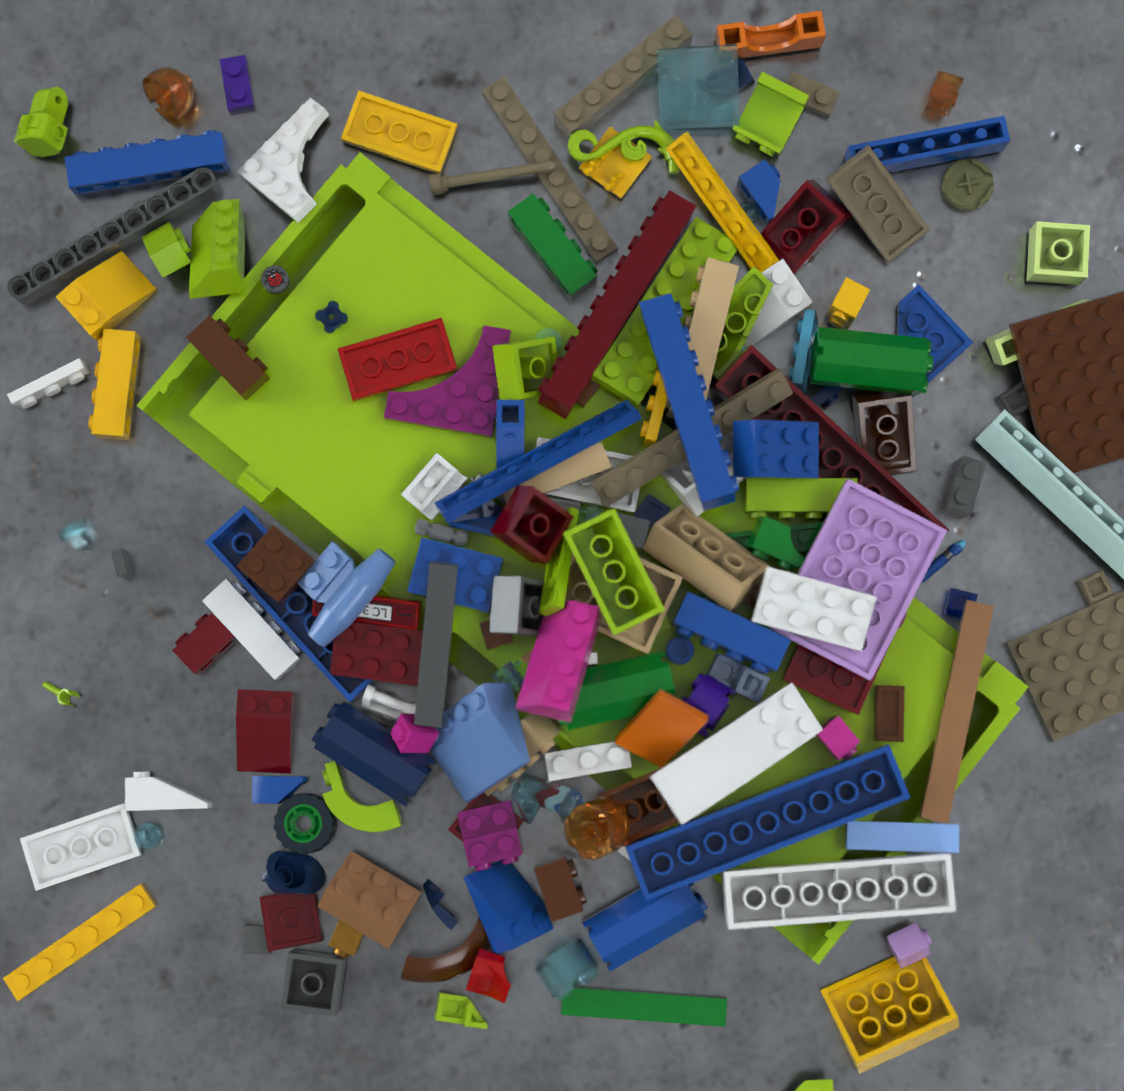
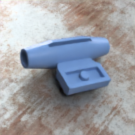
[297,541,396,647]

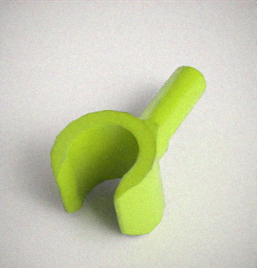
[42,681,79,707]

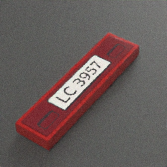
[312,595,422,630]

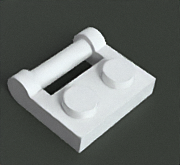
[361,684,416,729]

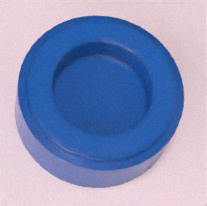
[666,637,694,665]

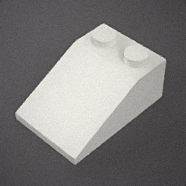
[743,259,813,347]

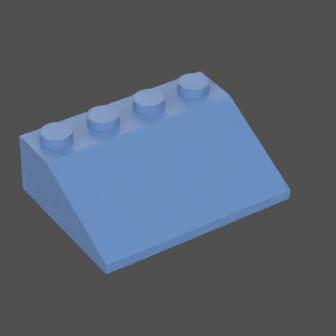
[430,683,530,802]

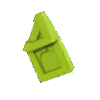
[434,991,488,1029]

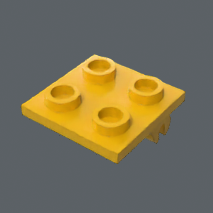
[579,127,652,199]

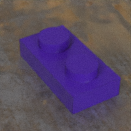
[219,55,255,112]

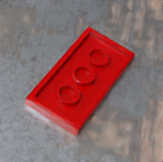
[337,318,458,402]

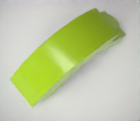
[322,761,403,832]

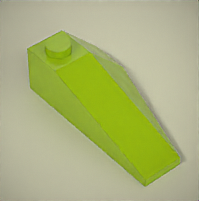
[712,267,773,379]

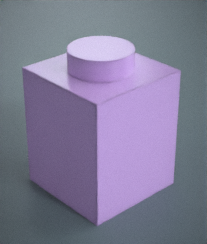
[887,922,932,969]

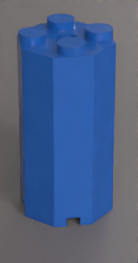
[582,883,708,972]

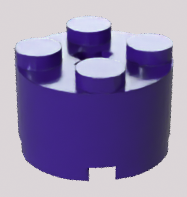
[681,673,736,739]

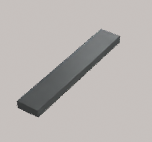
[414,561,459,728]

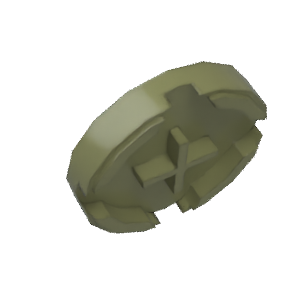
[941,158,994,211]

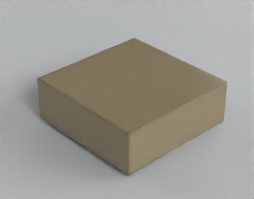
[1076,569,1115,605]

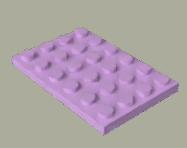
[770,479,948,681]

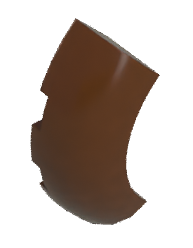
[401,917,493,983]

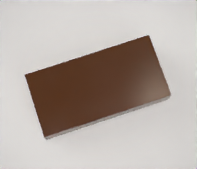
[874,685,905,742]

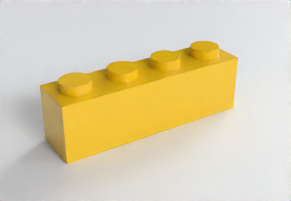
[88,329,141,441]

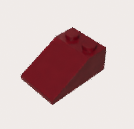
[760,179,851,275]
[236,689,297,774]

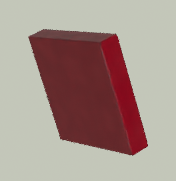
[259,893,323,952]

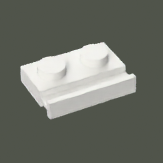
[401,453,468,521]

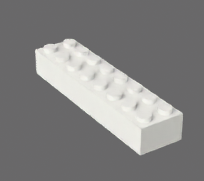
[721,852,956,930]

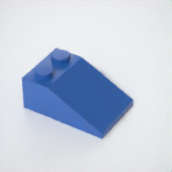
[463,860,554,954]

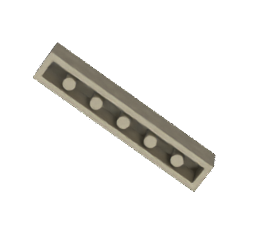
[554,15,692,140]

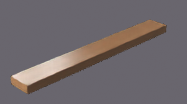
[919,600,994,824]

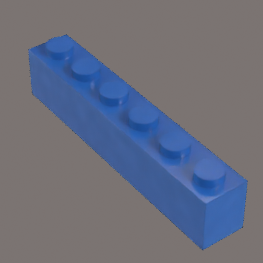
[844,116,1010,173]
[65,130,230,195]

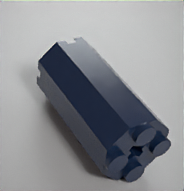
[312,701,437,807]

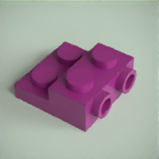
[457,800,523,871]

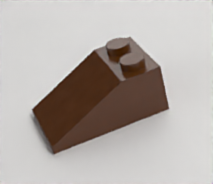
[852,390,917,475]
[598,766,702,847]

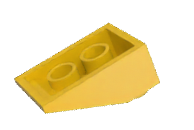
[56,251,157,342]

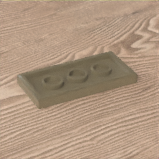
[825,145,930,263]

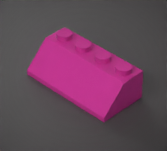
[516,600,601,723]

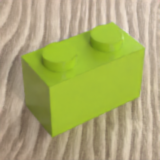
[142,222,191,278]

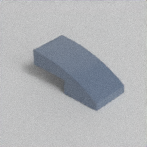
[706,653,770,703]

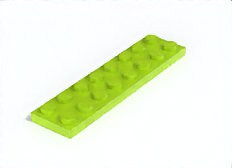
[591,217,738,408]

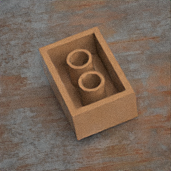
[318,851,422,949]

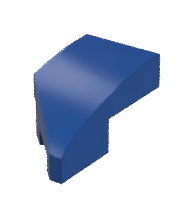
[252,776,307,804]

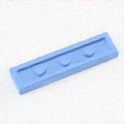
[845,821,959,853]

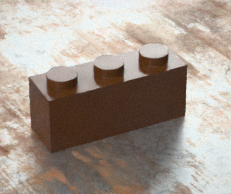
[186,315,270,401]

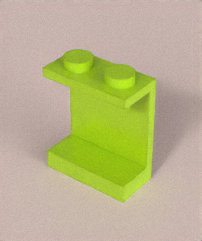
[732,72,809,157]

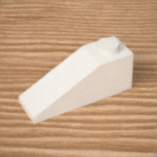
[125,771,212,811]

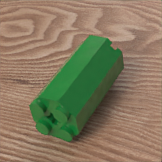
[810,327,933,395]
[559,651,676,731]

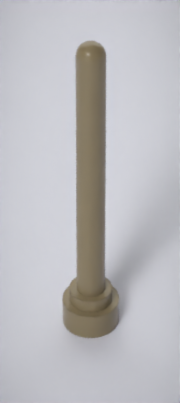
[429,161,556,196]

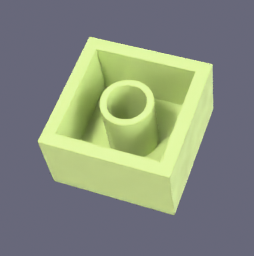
[1027,221,1090,285]

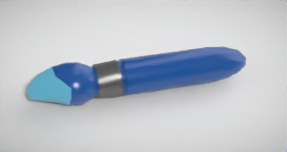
[921,540,966,583]

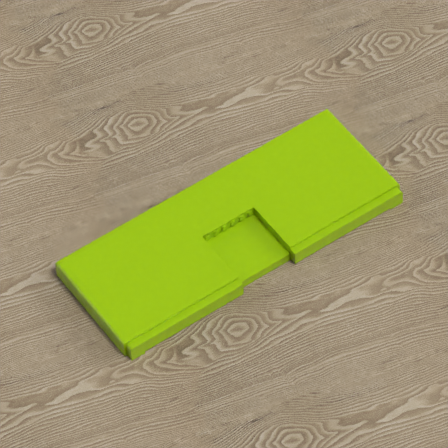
[136,152,1028,965]

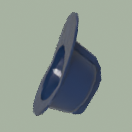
[262,851,325,895]

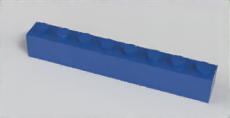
[639,293,739,511]

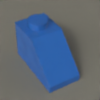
[737,159,780,226]

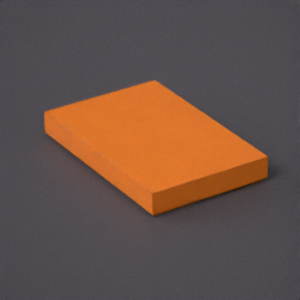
[615,689,708,767]

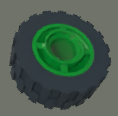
[273,793,337,854]

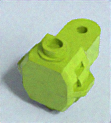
[14,87,68,157]

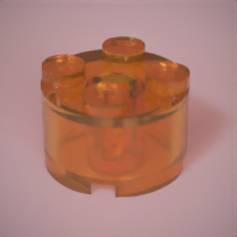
[564,797,630,860]

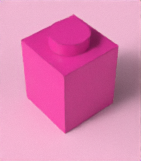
[390,714,439,753]
[815,715,860,760]

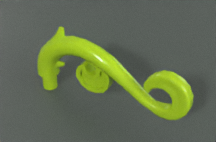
[568,120,679,174]

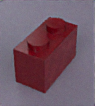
[172,613,237,675]

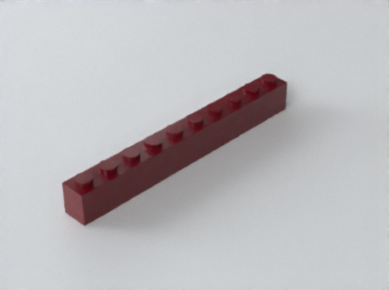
[538,190,696,419]

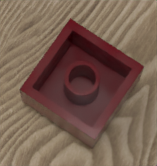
[490,485,574,564]

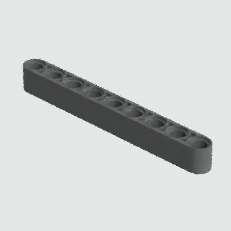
[7,168,220,304]

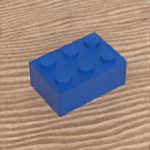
[733,420,819,478]
[407,537,504,614]

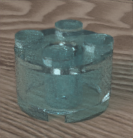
[535,939,599,1001]

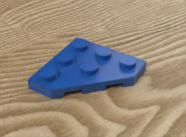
[897,284,973,397]

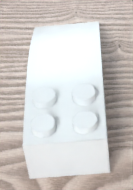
[650,683,823,825]

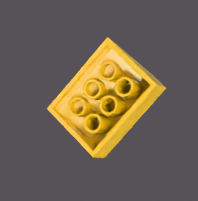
[820,957,959,1074]

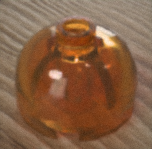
[142,67,194,122]

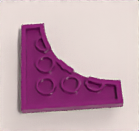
[384,325,511,438]

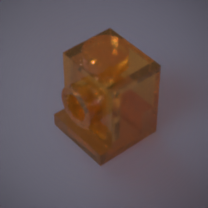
[925,71,964,116]

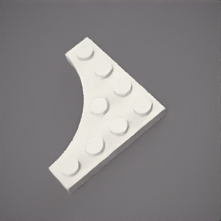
[237,98,329,223]

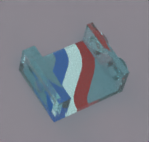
[510,772,594,842]

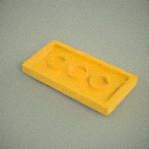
[341,90,458,173]

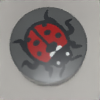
[261,266,290,294]

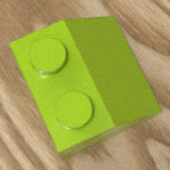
[492,336,558,400]

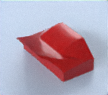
[465,948,511,1004]

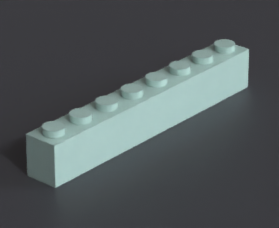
[975,409,1124,579]

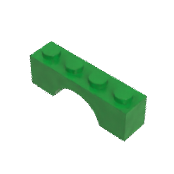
[747,516,805,571]

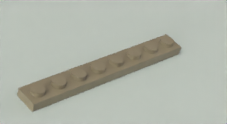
[482,77,618,264]
[590,369,793,508]

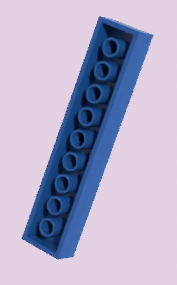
[624,745,910,901]

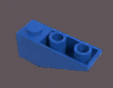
[496,400,525,469]

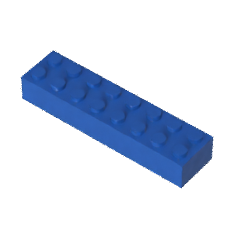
[204,505,377,703]

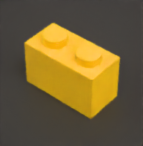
[825,277,870,329]

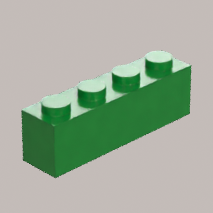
[508,193,598,301]

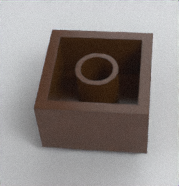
[237,525,315,605]
[534,855,587,922]

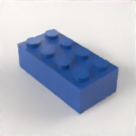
[671,592,791,675]

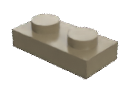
[787,72,840,118]

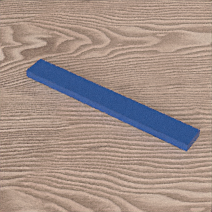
[435,400,641,523]

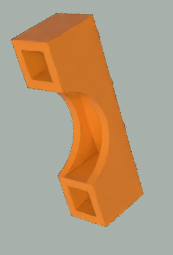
[715,10,826,62]

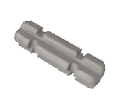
[414,519,469,547]

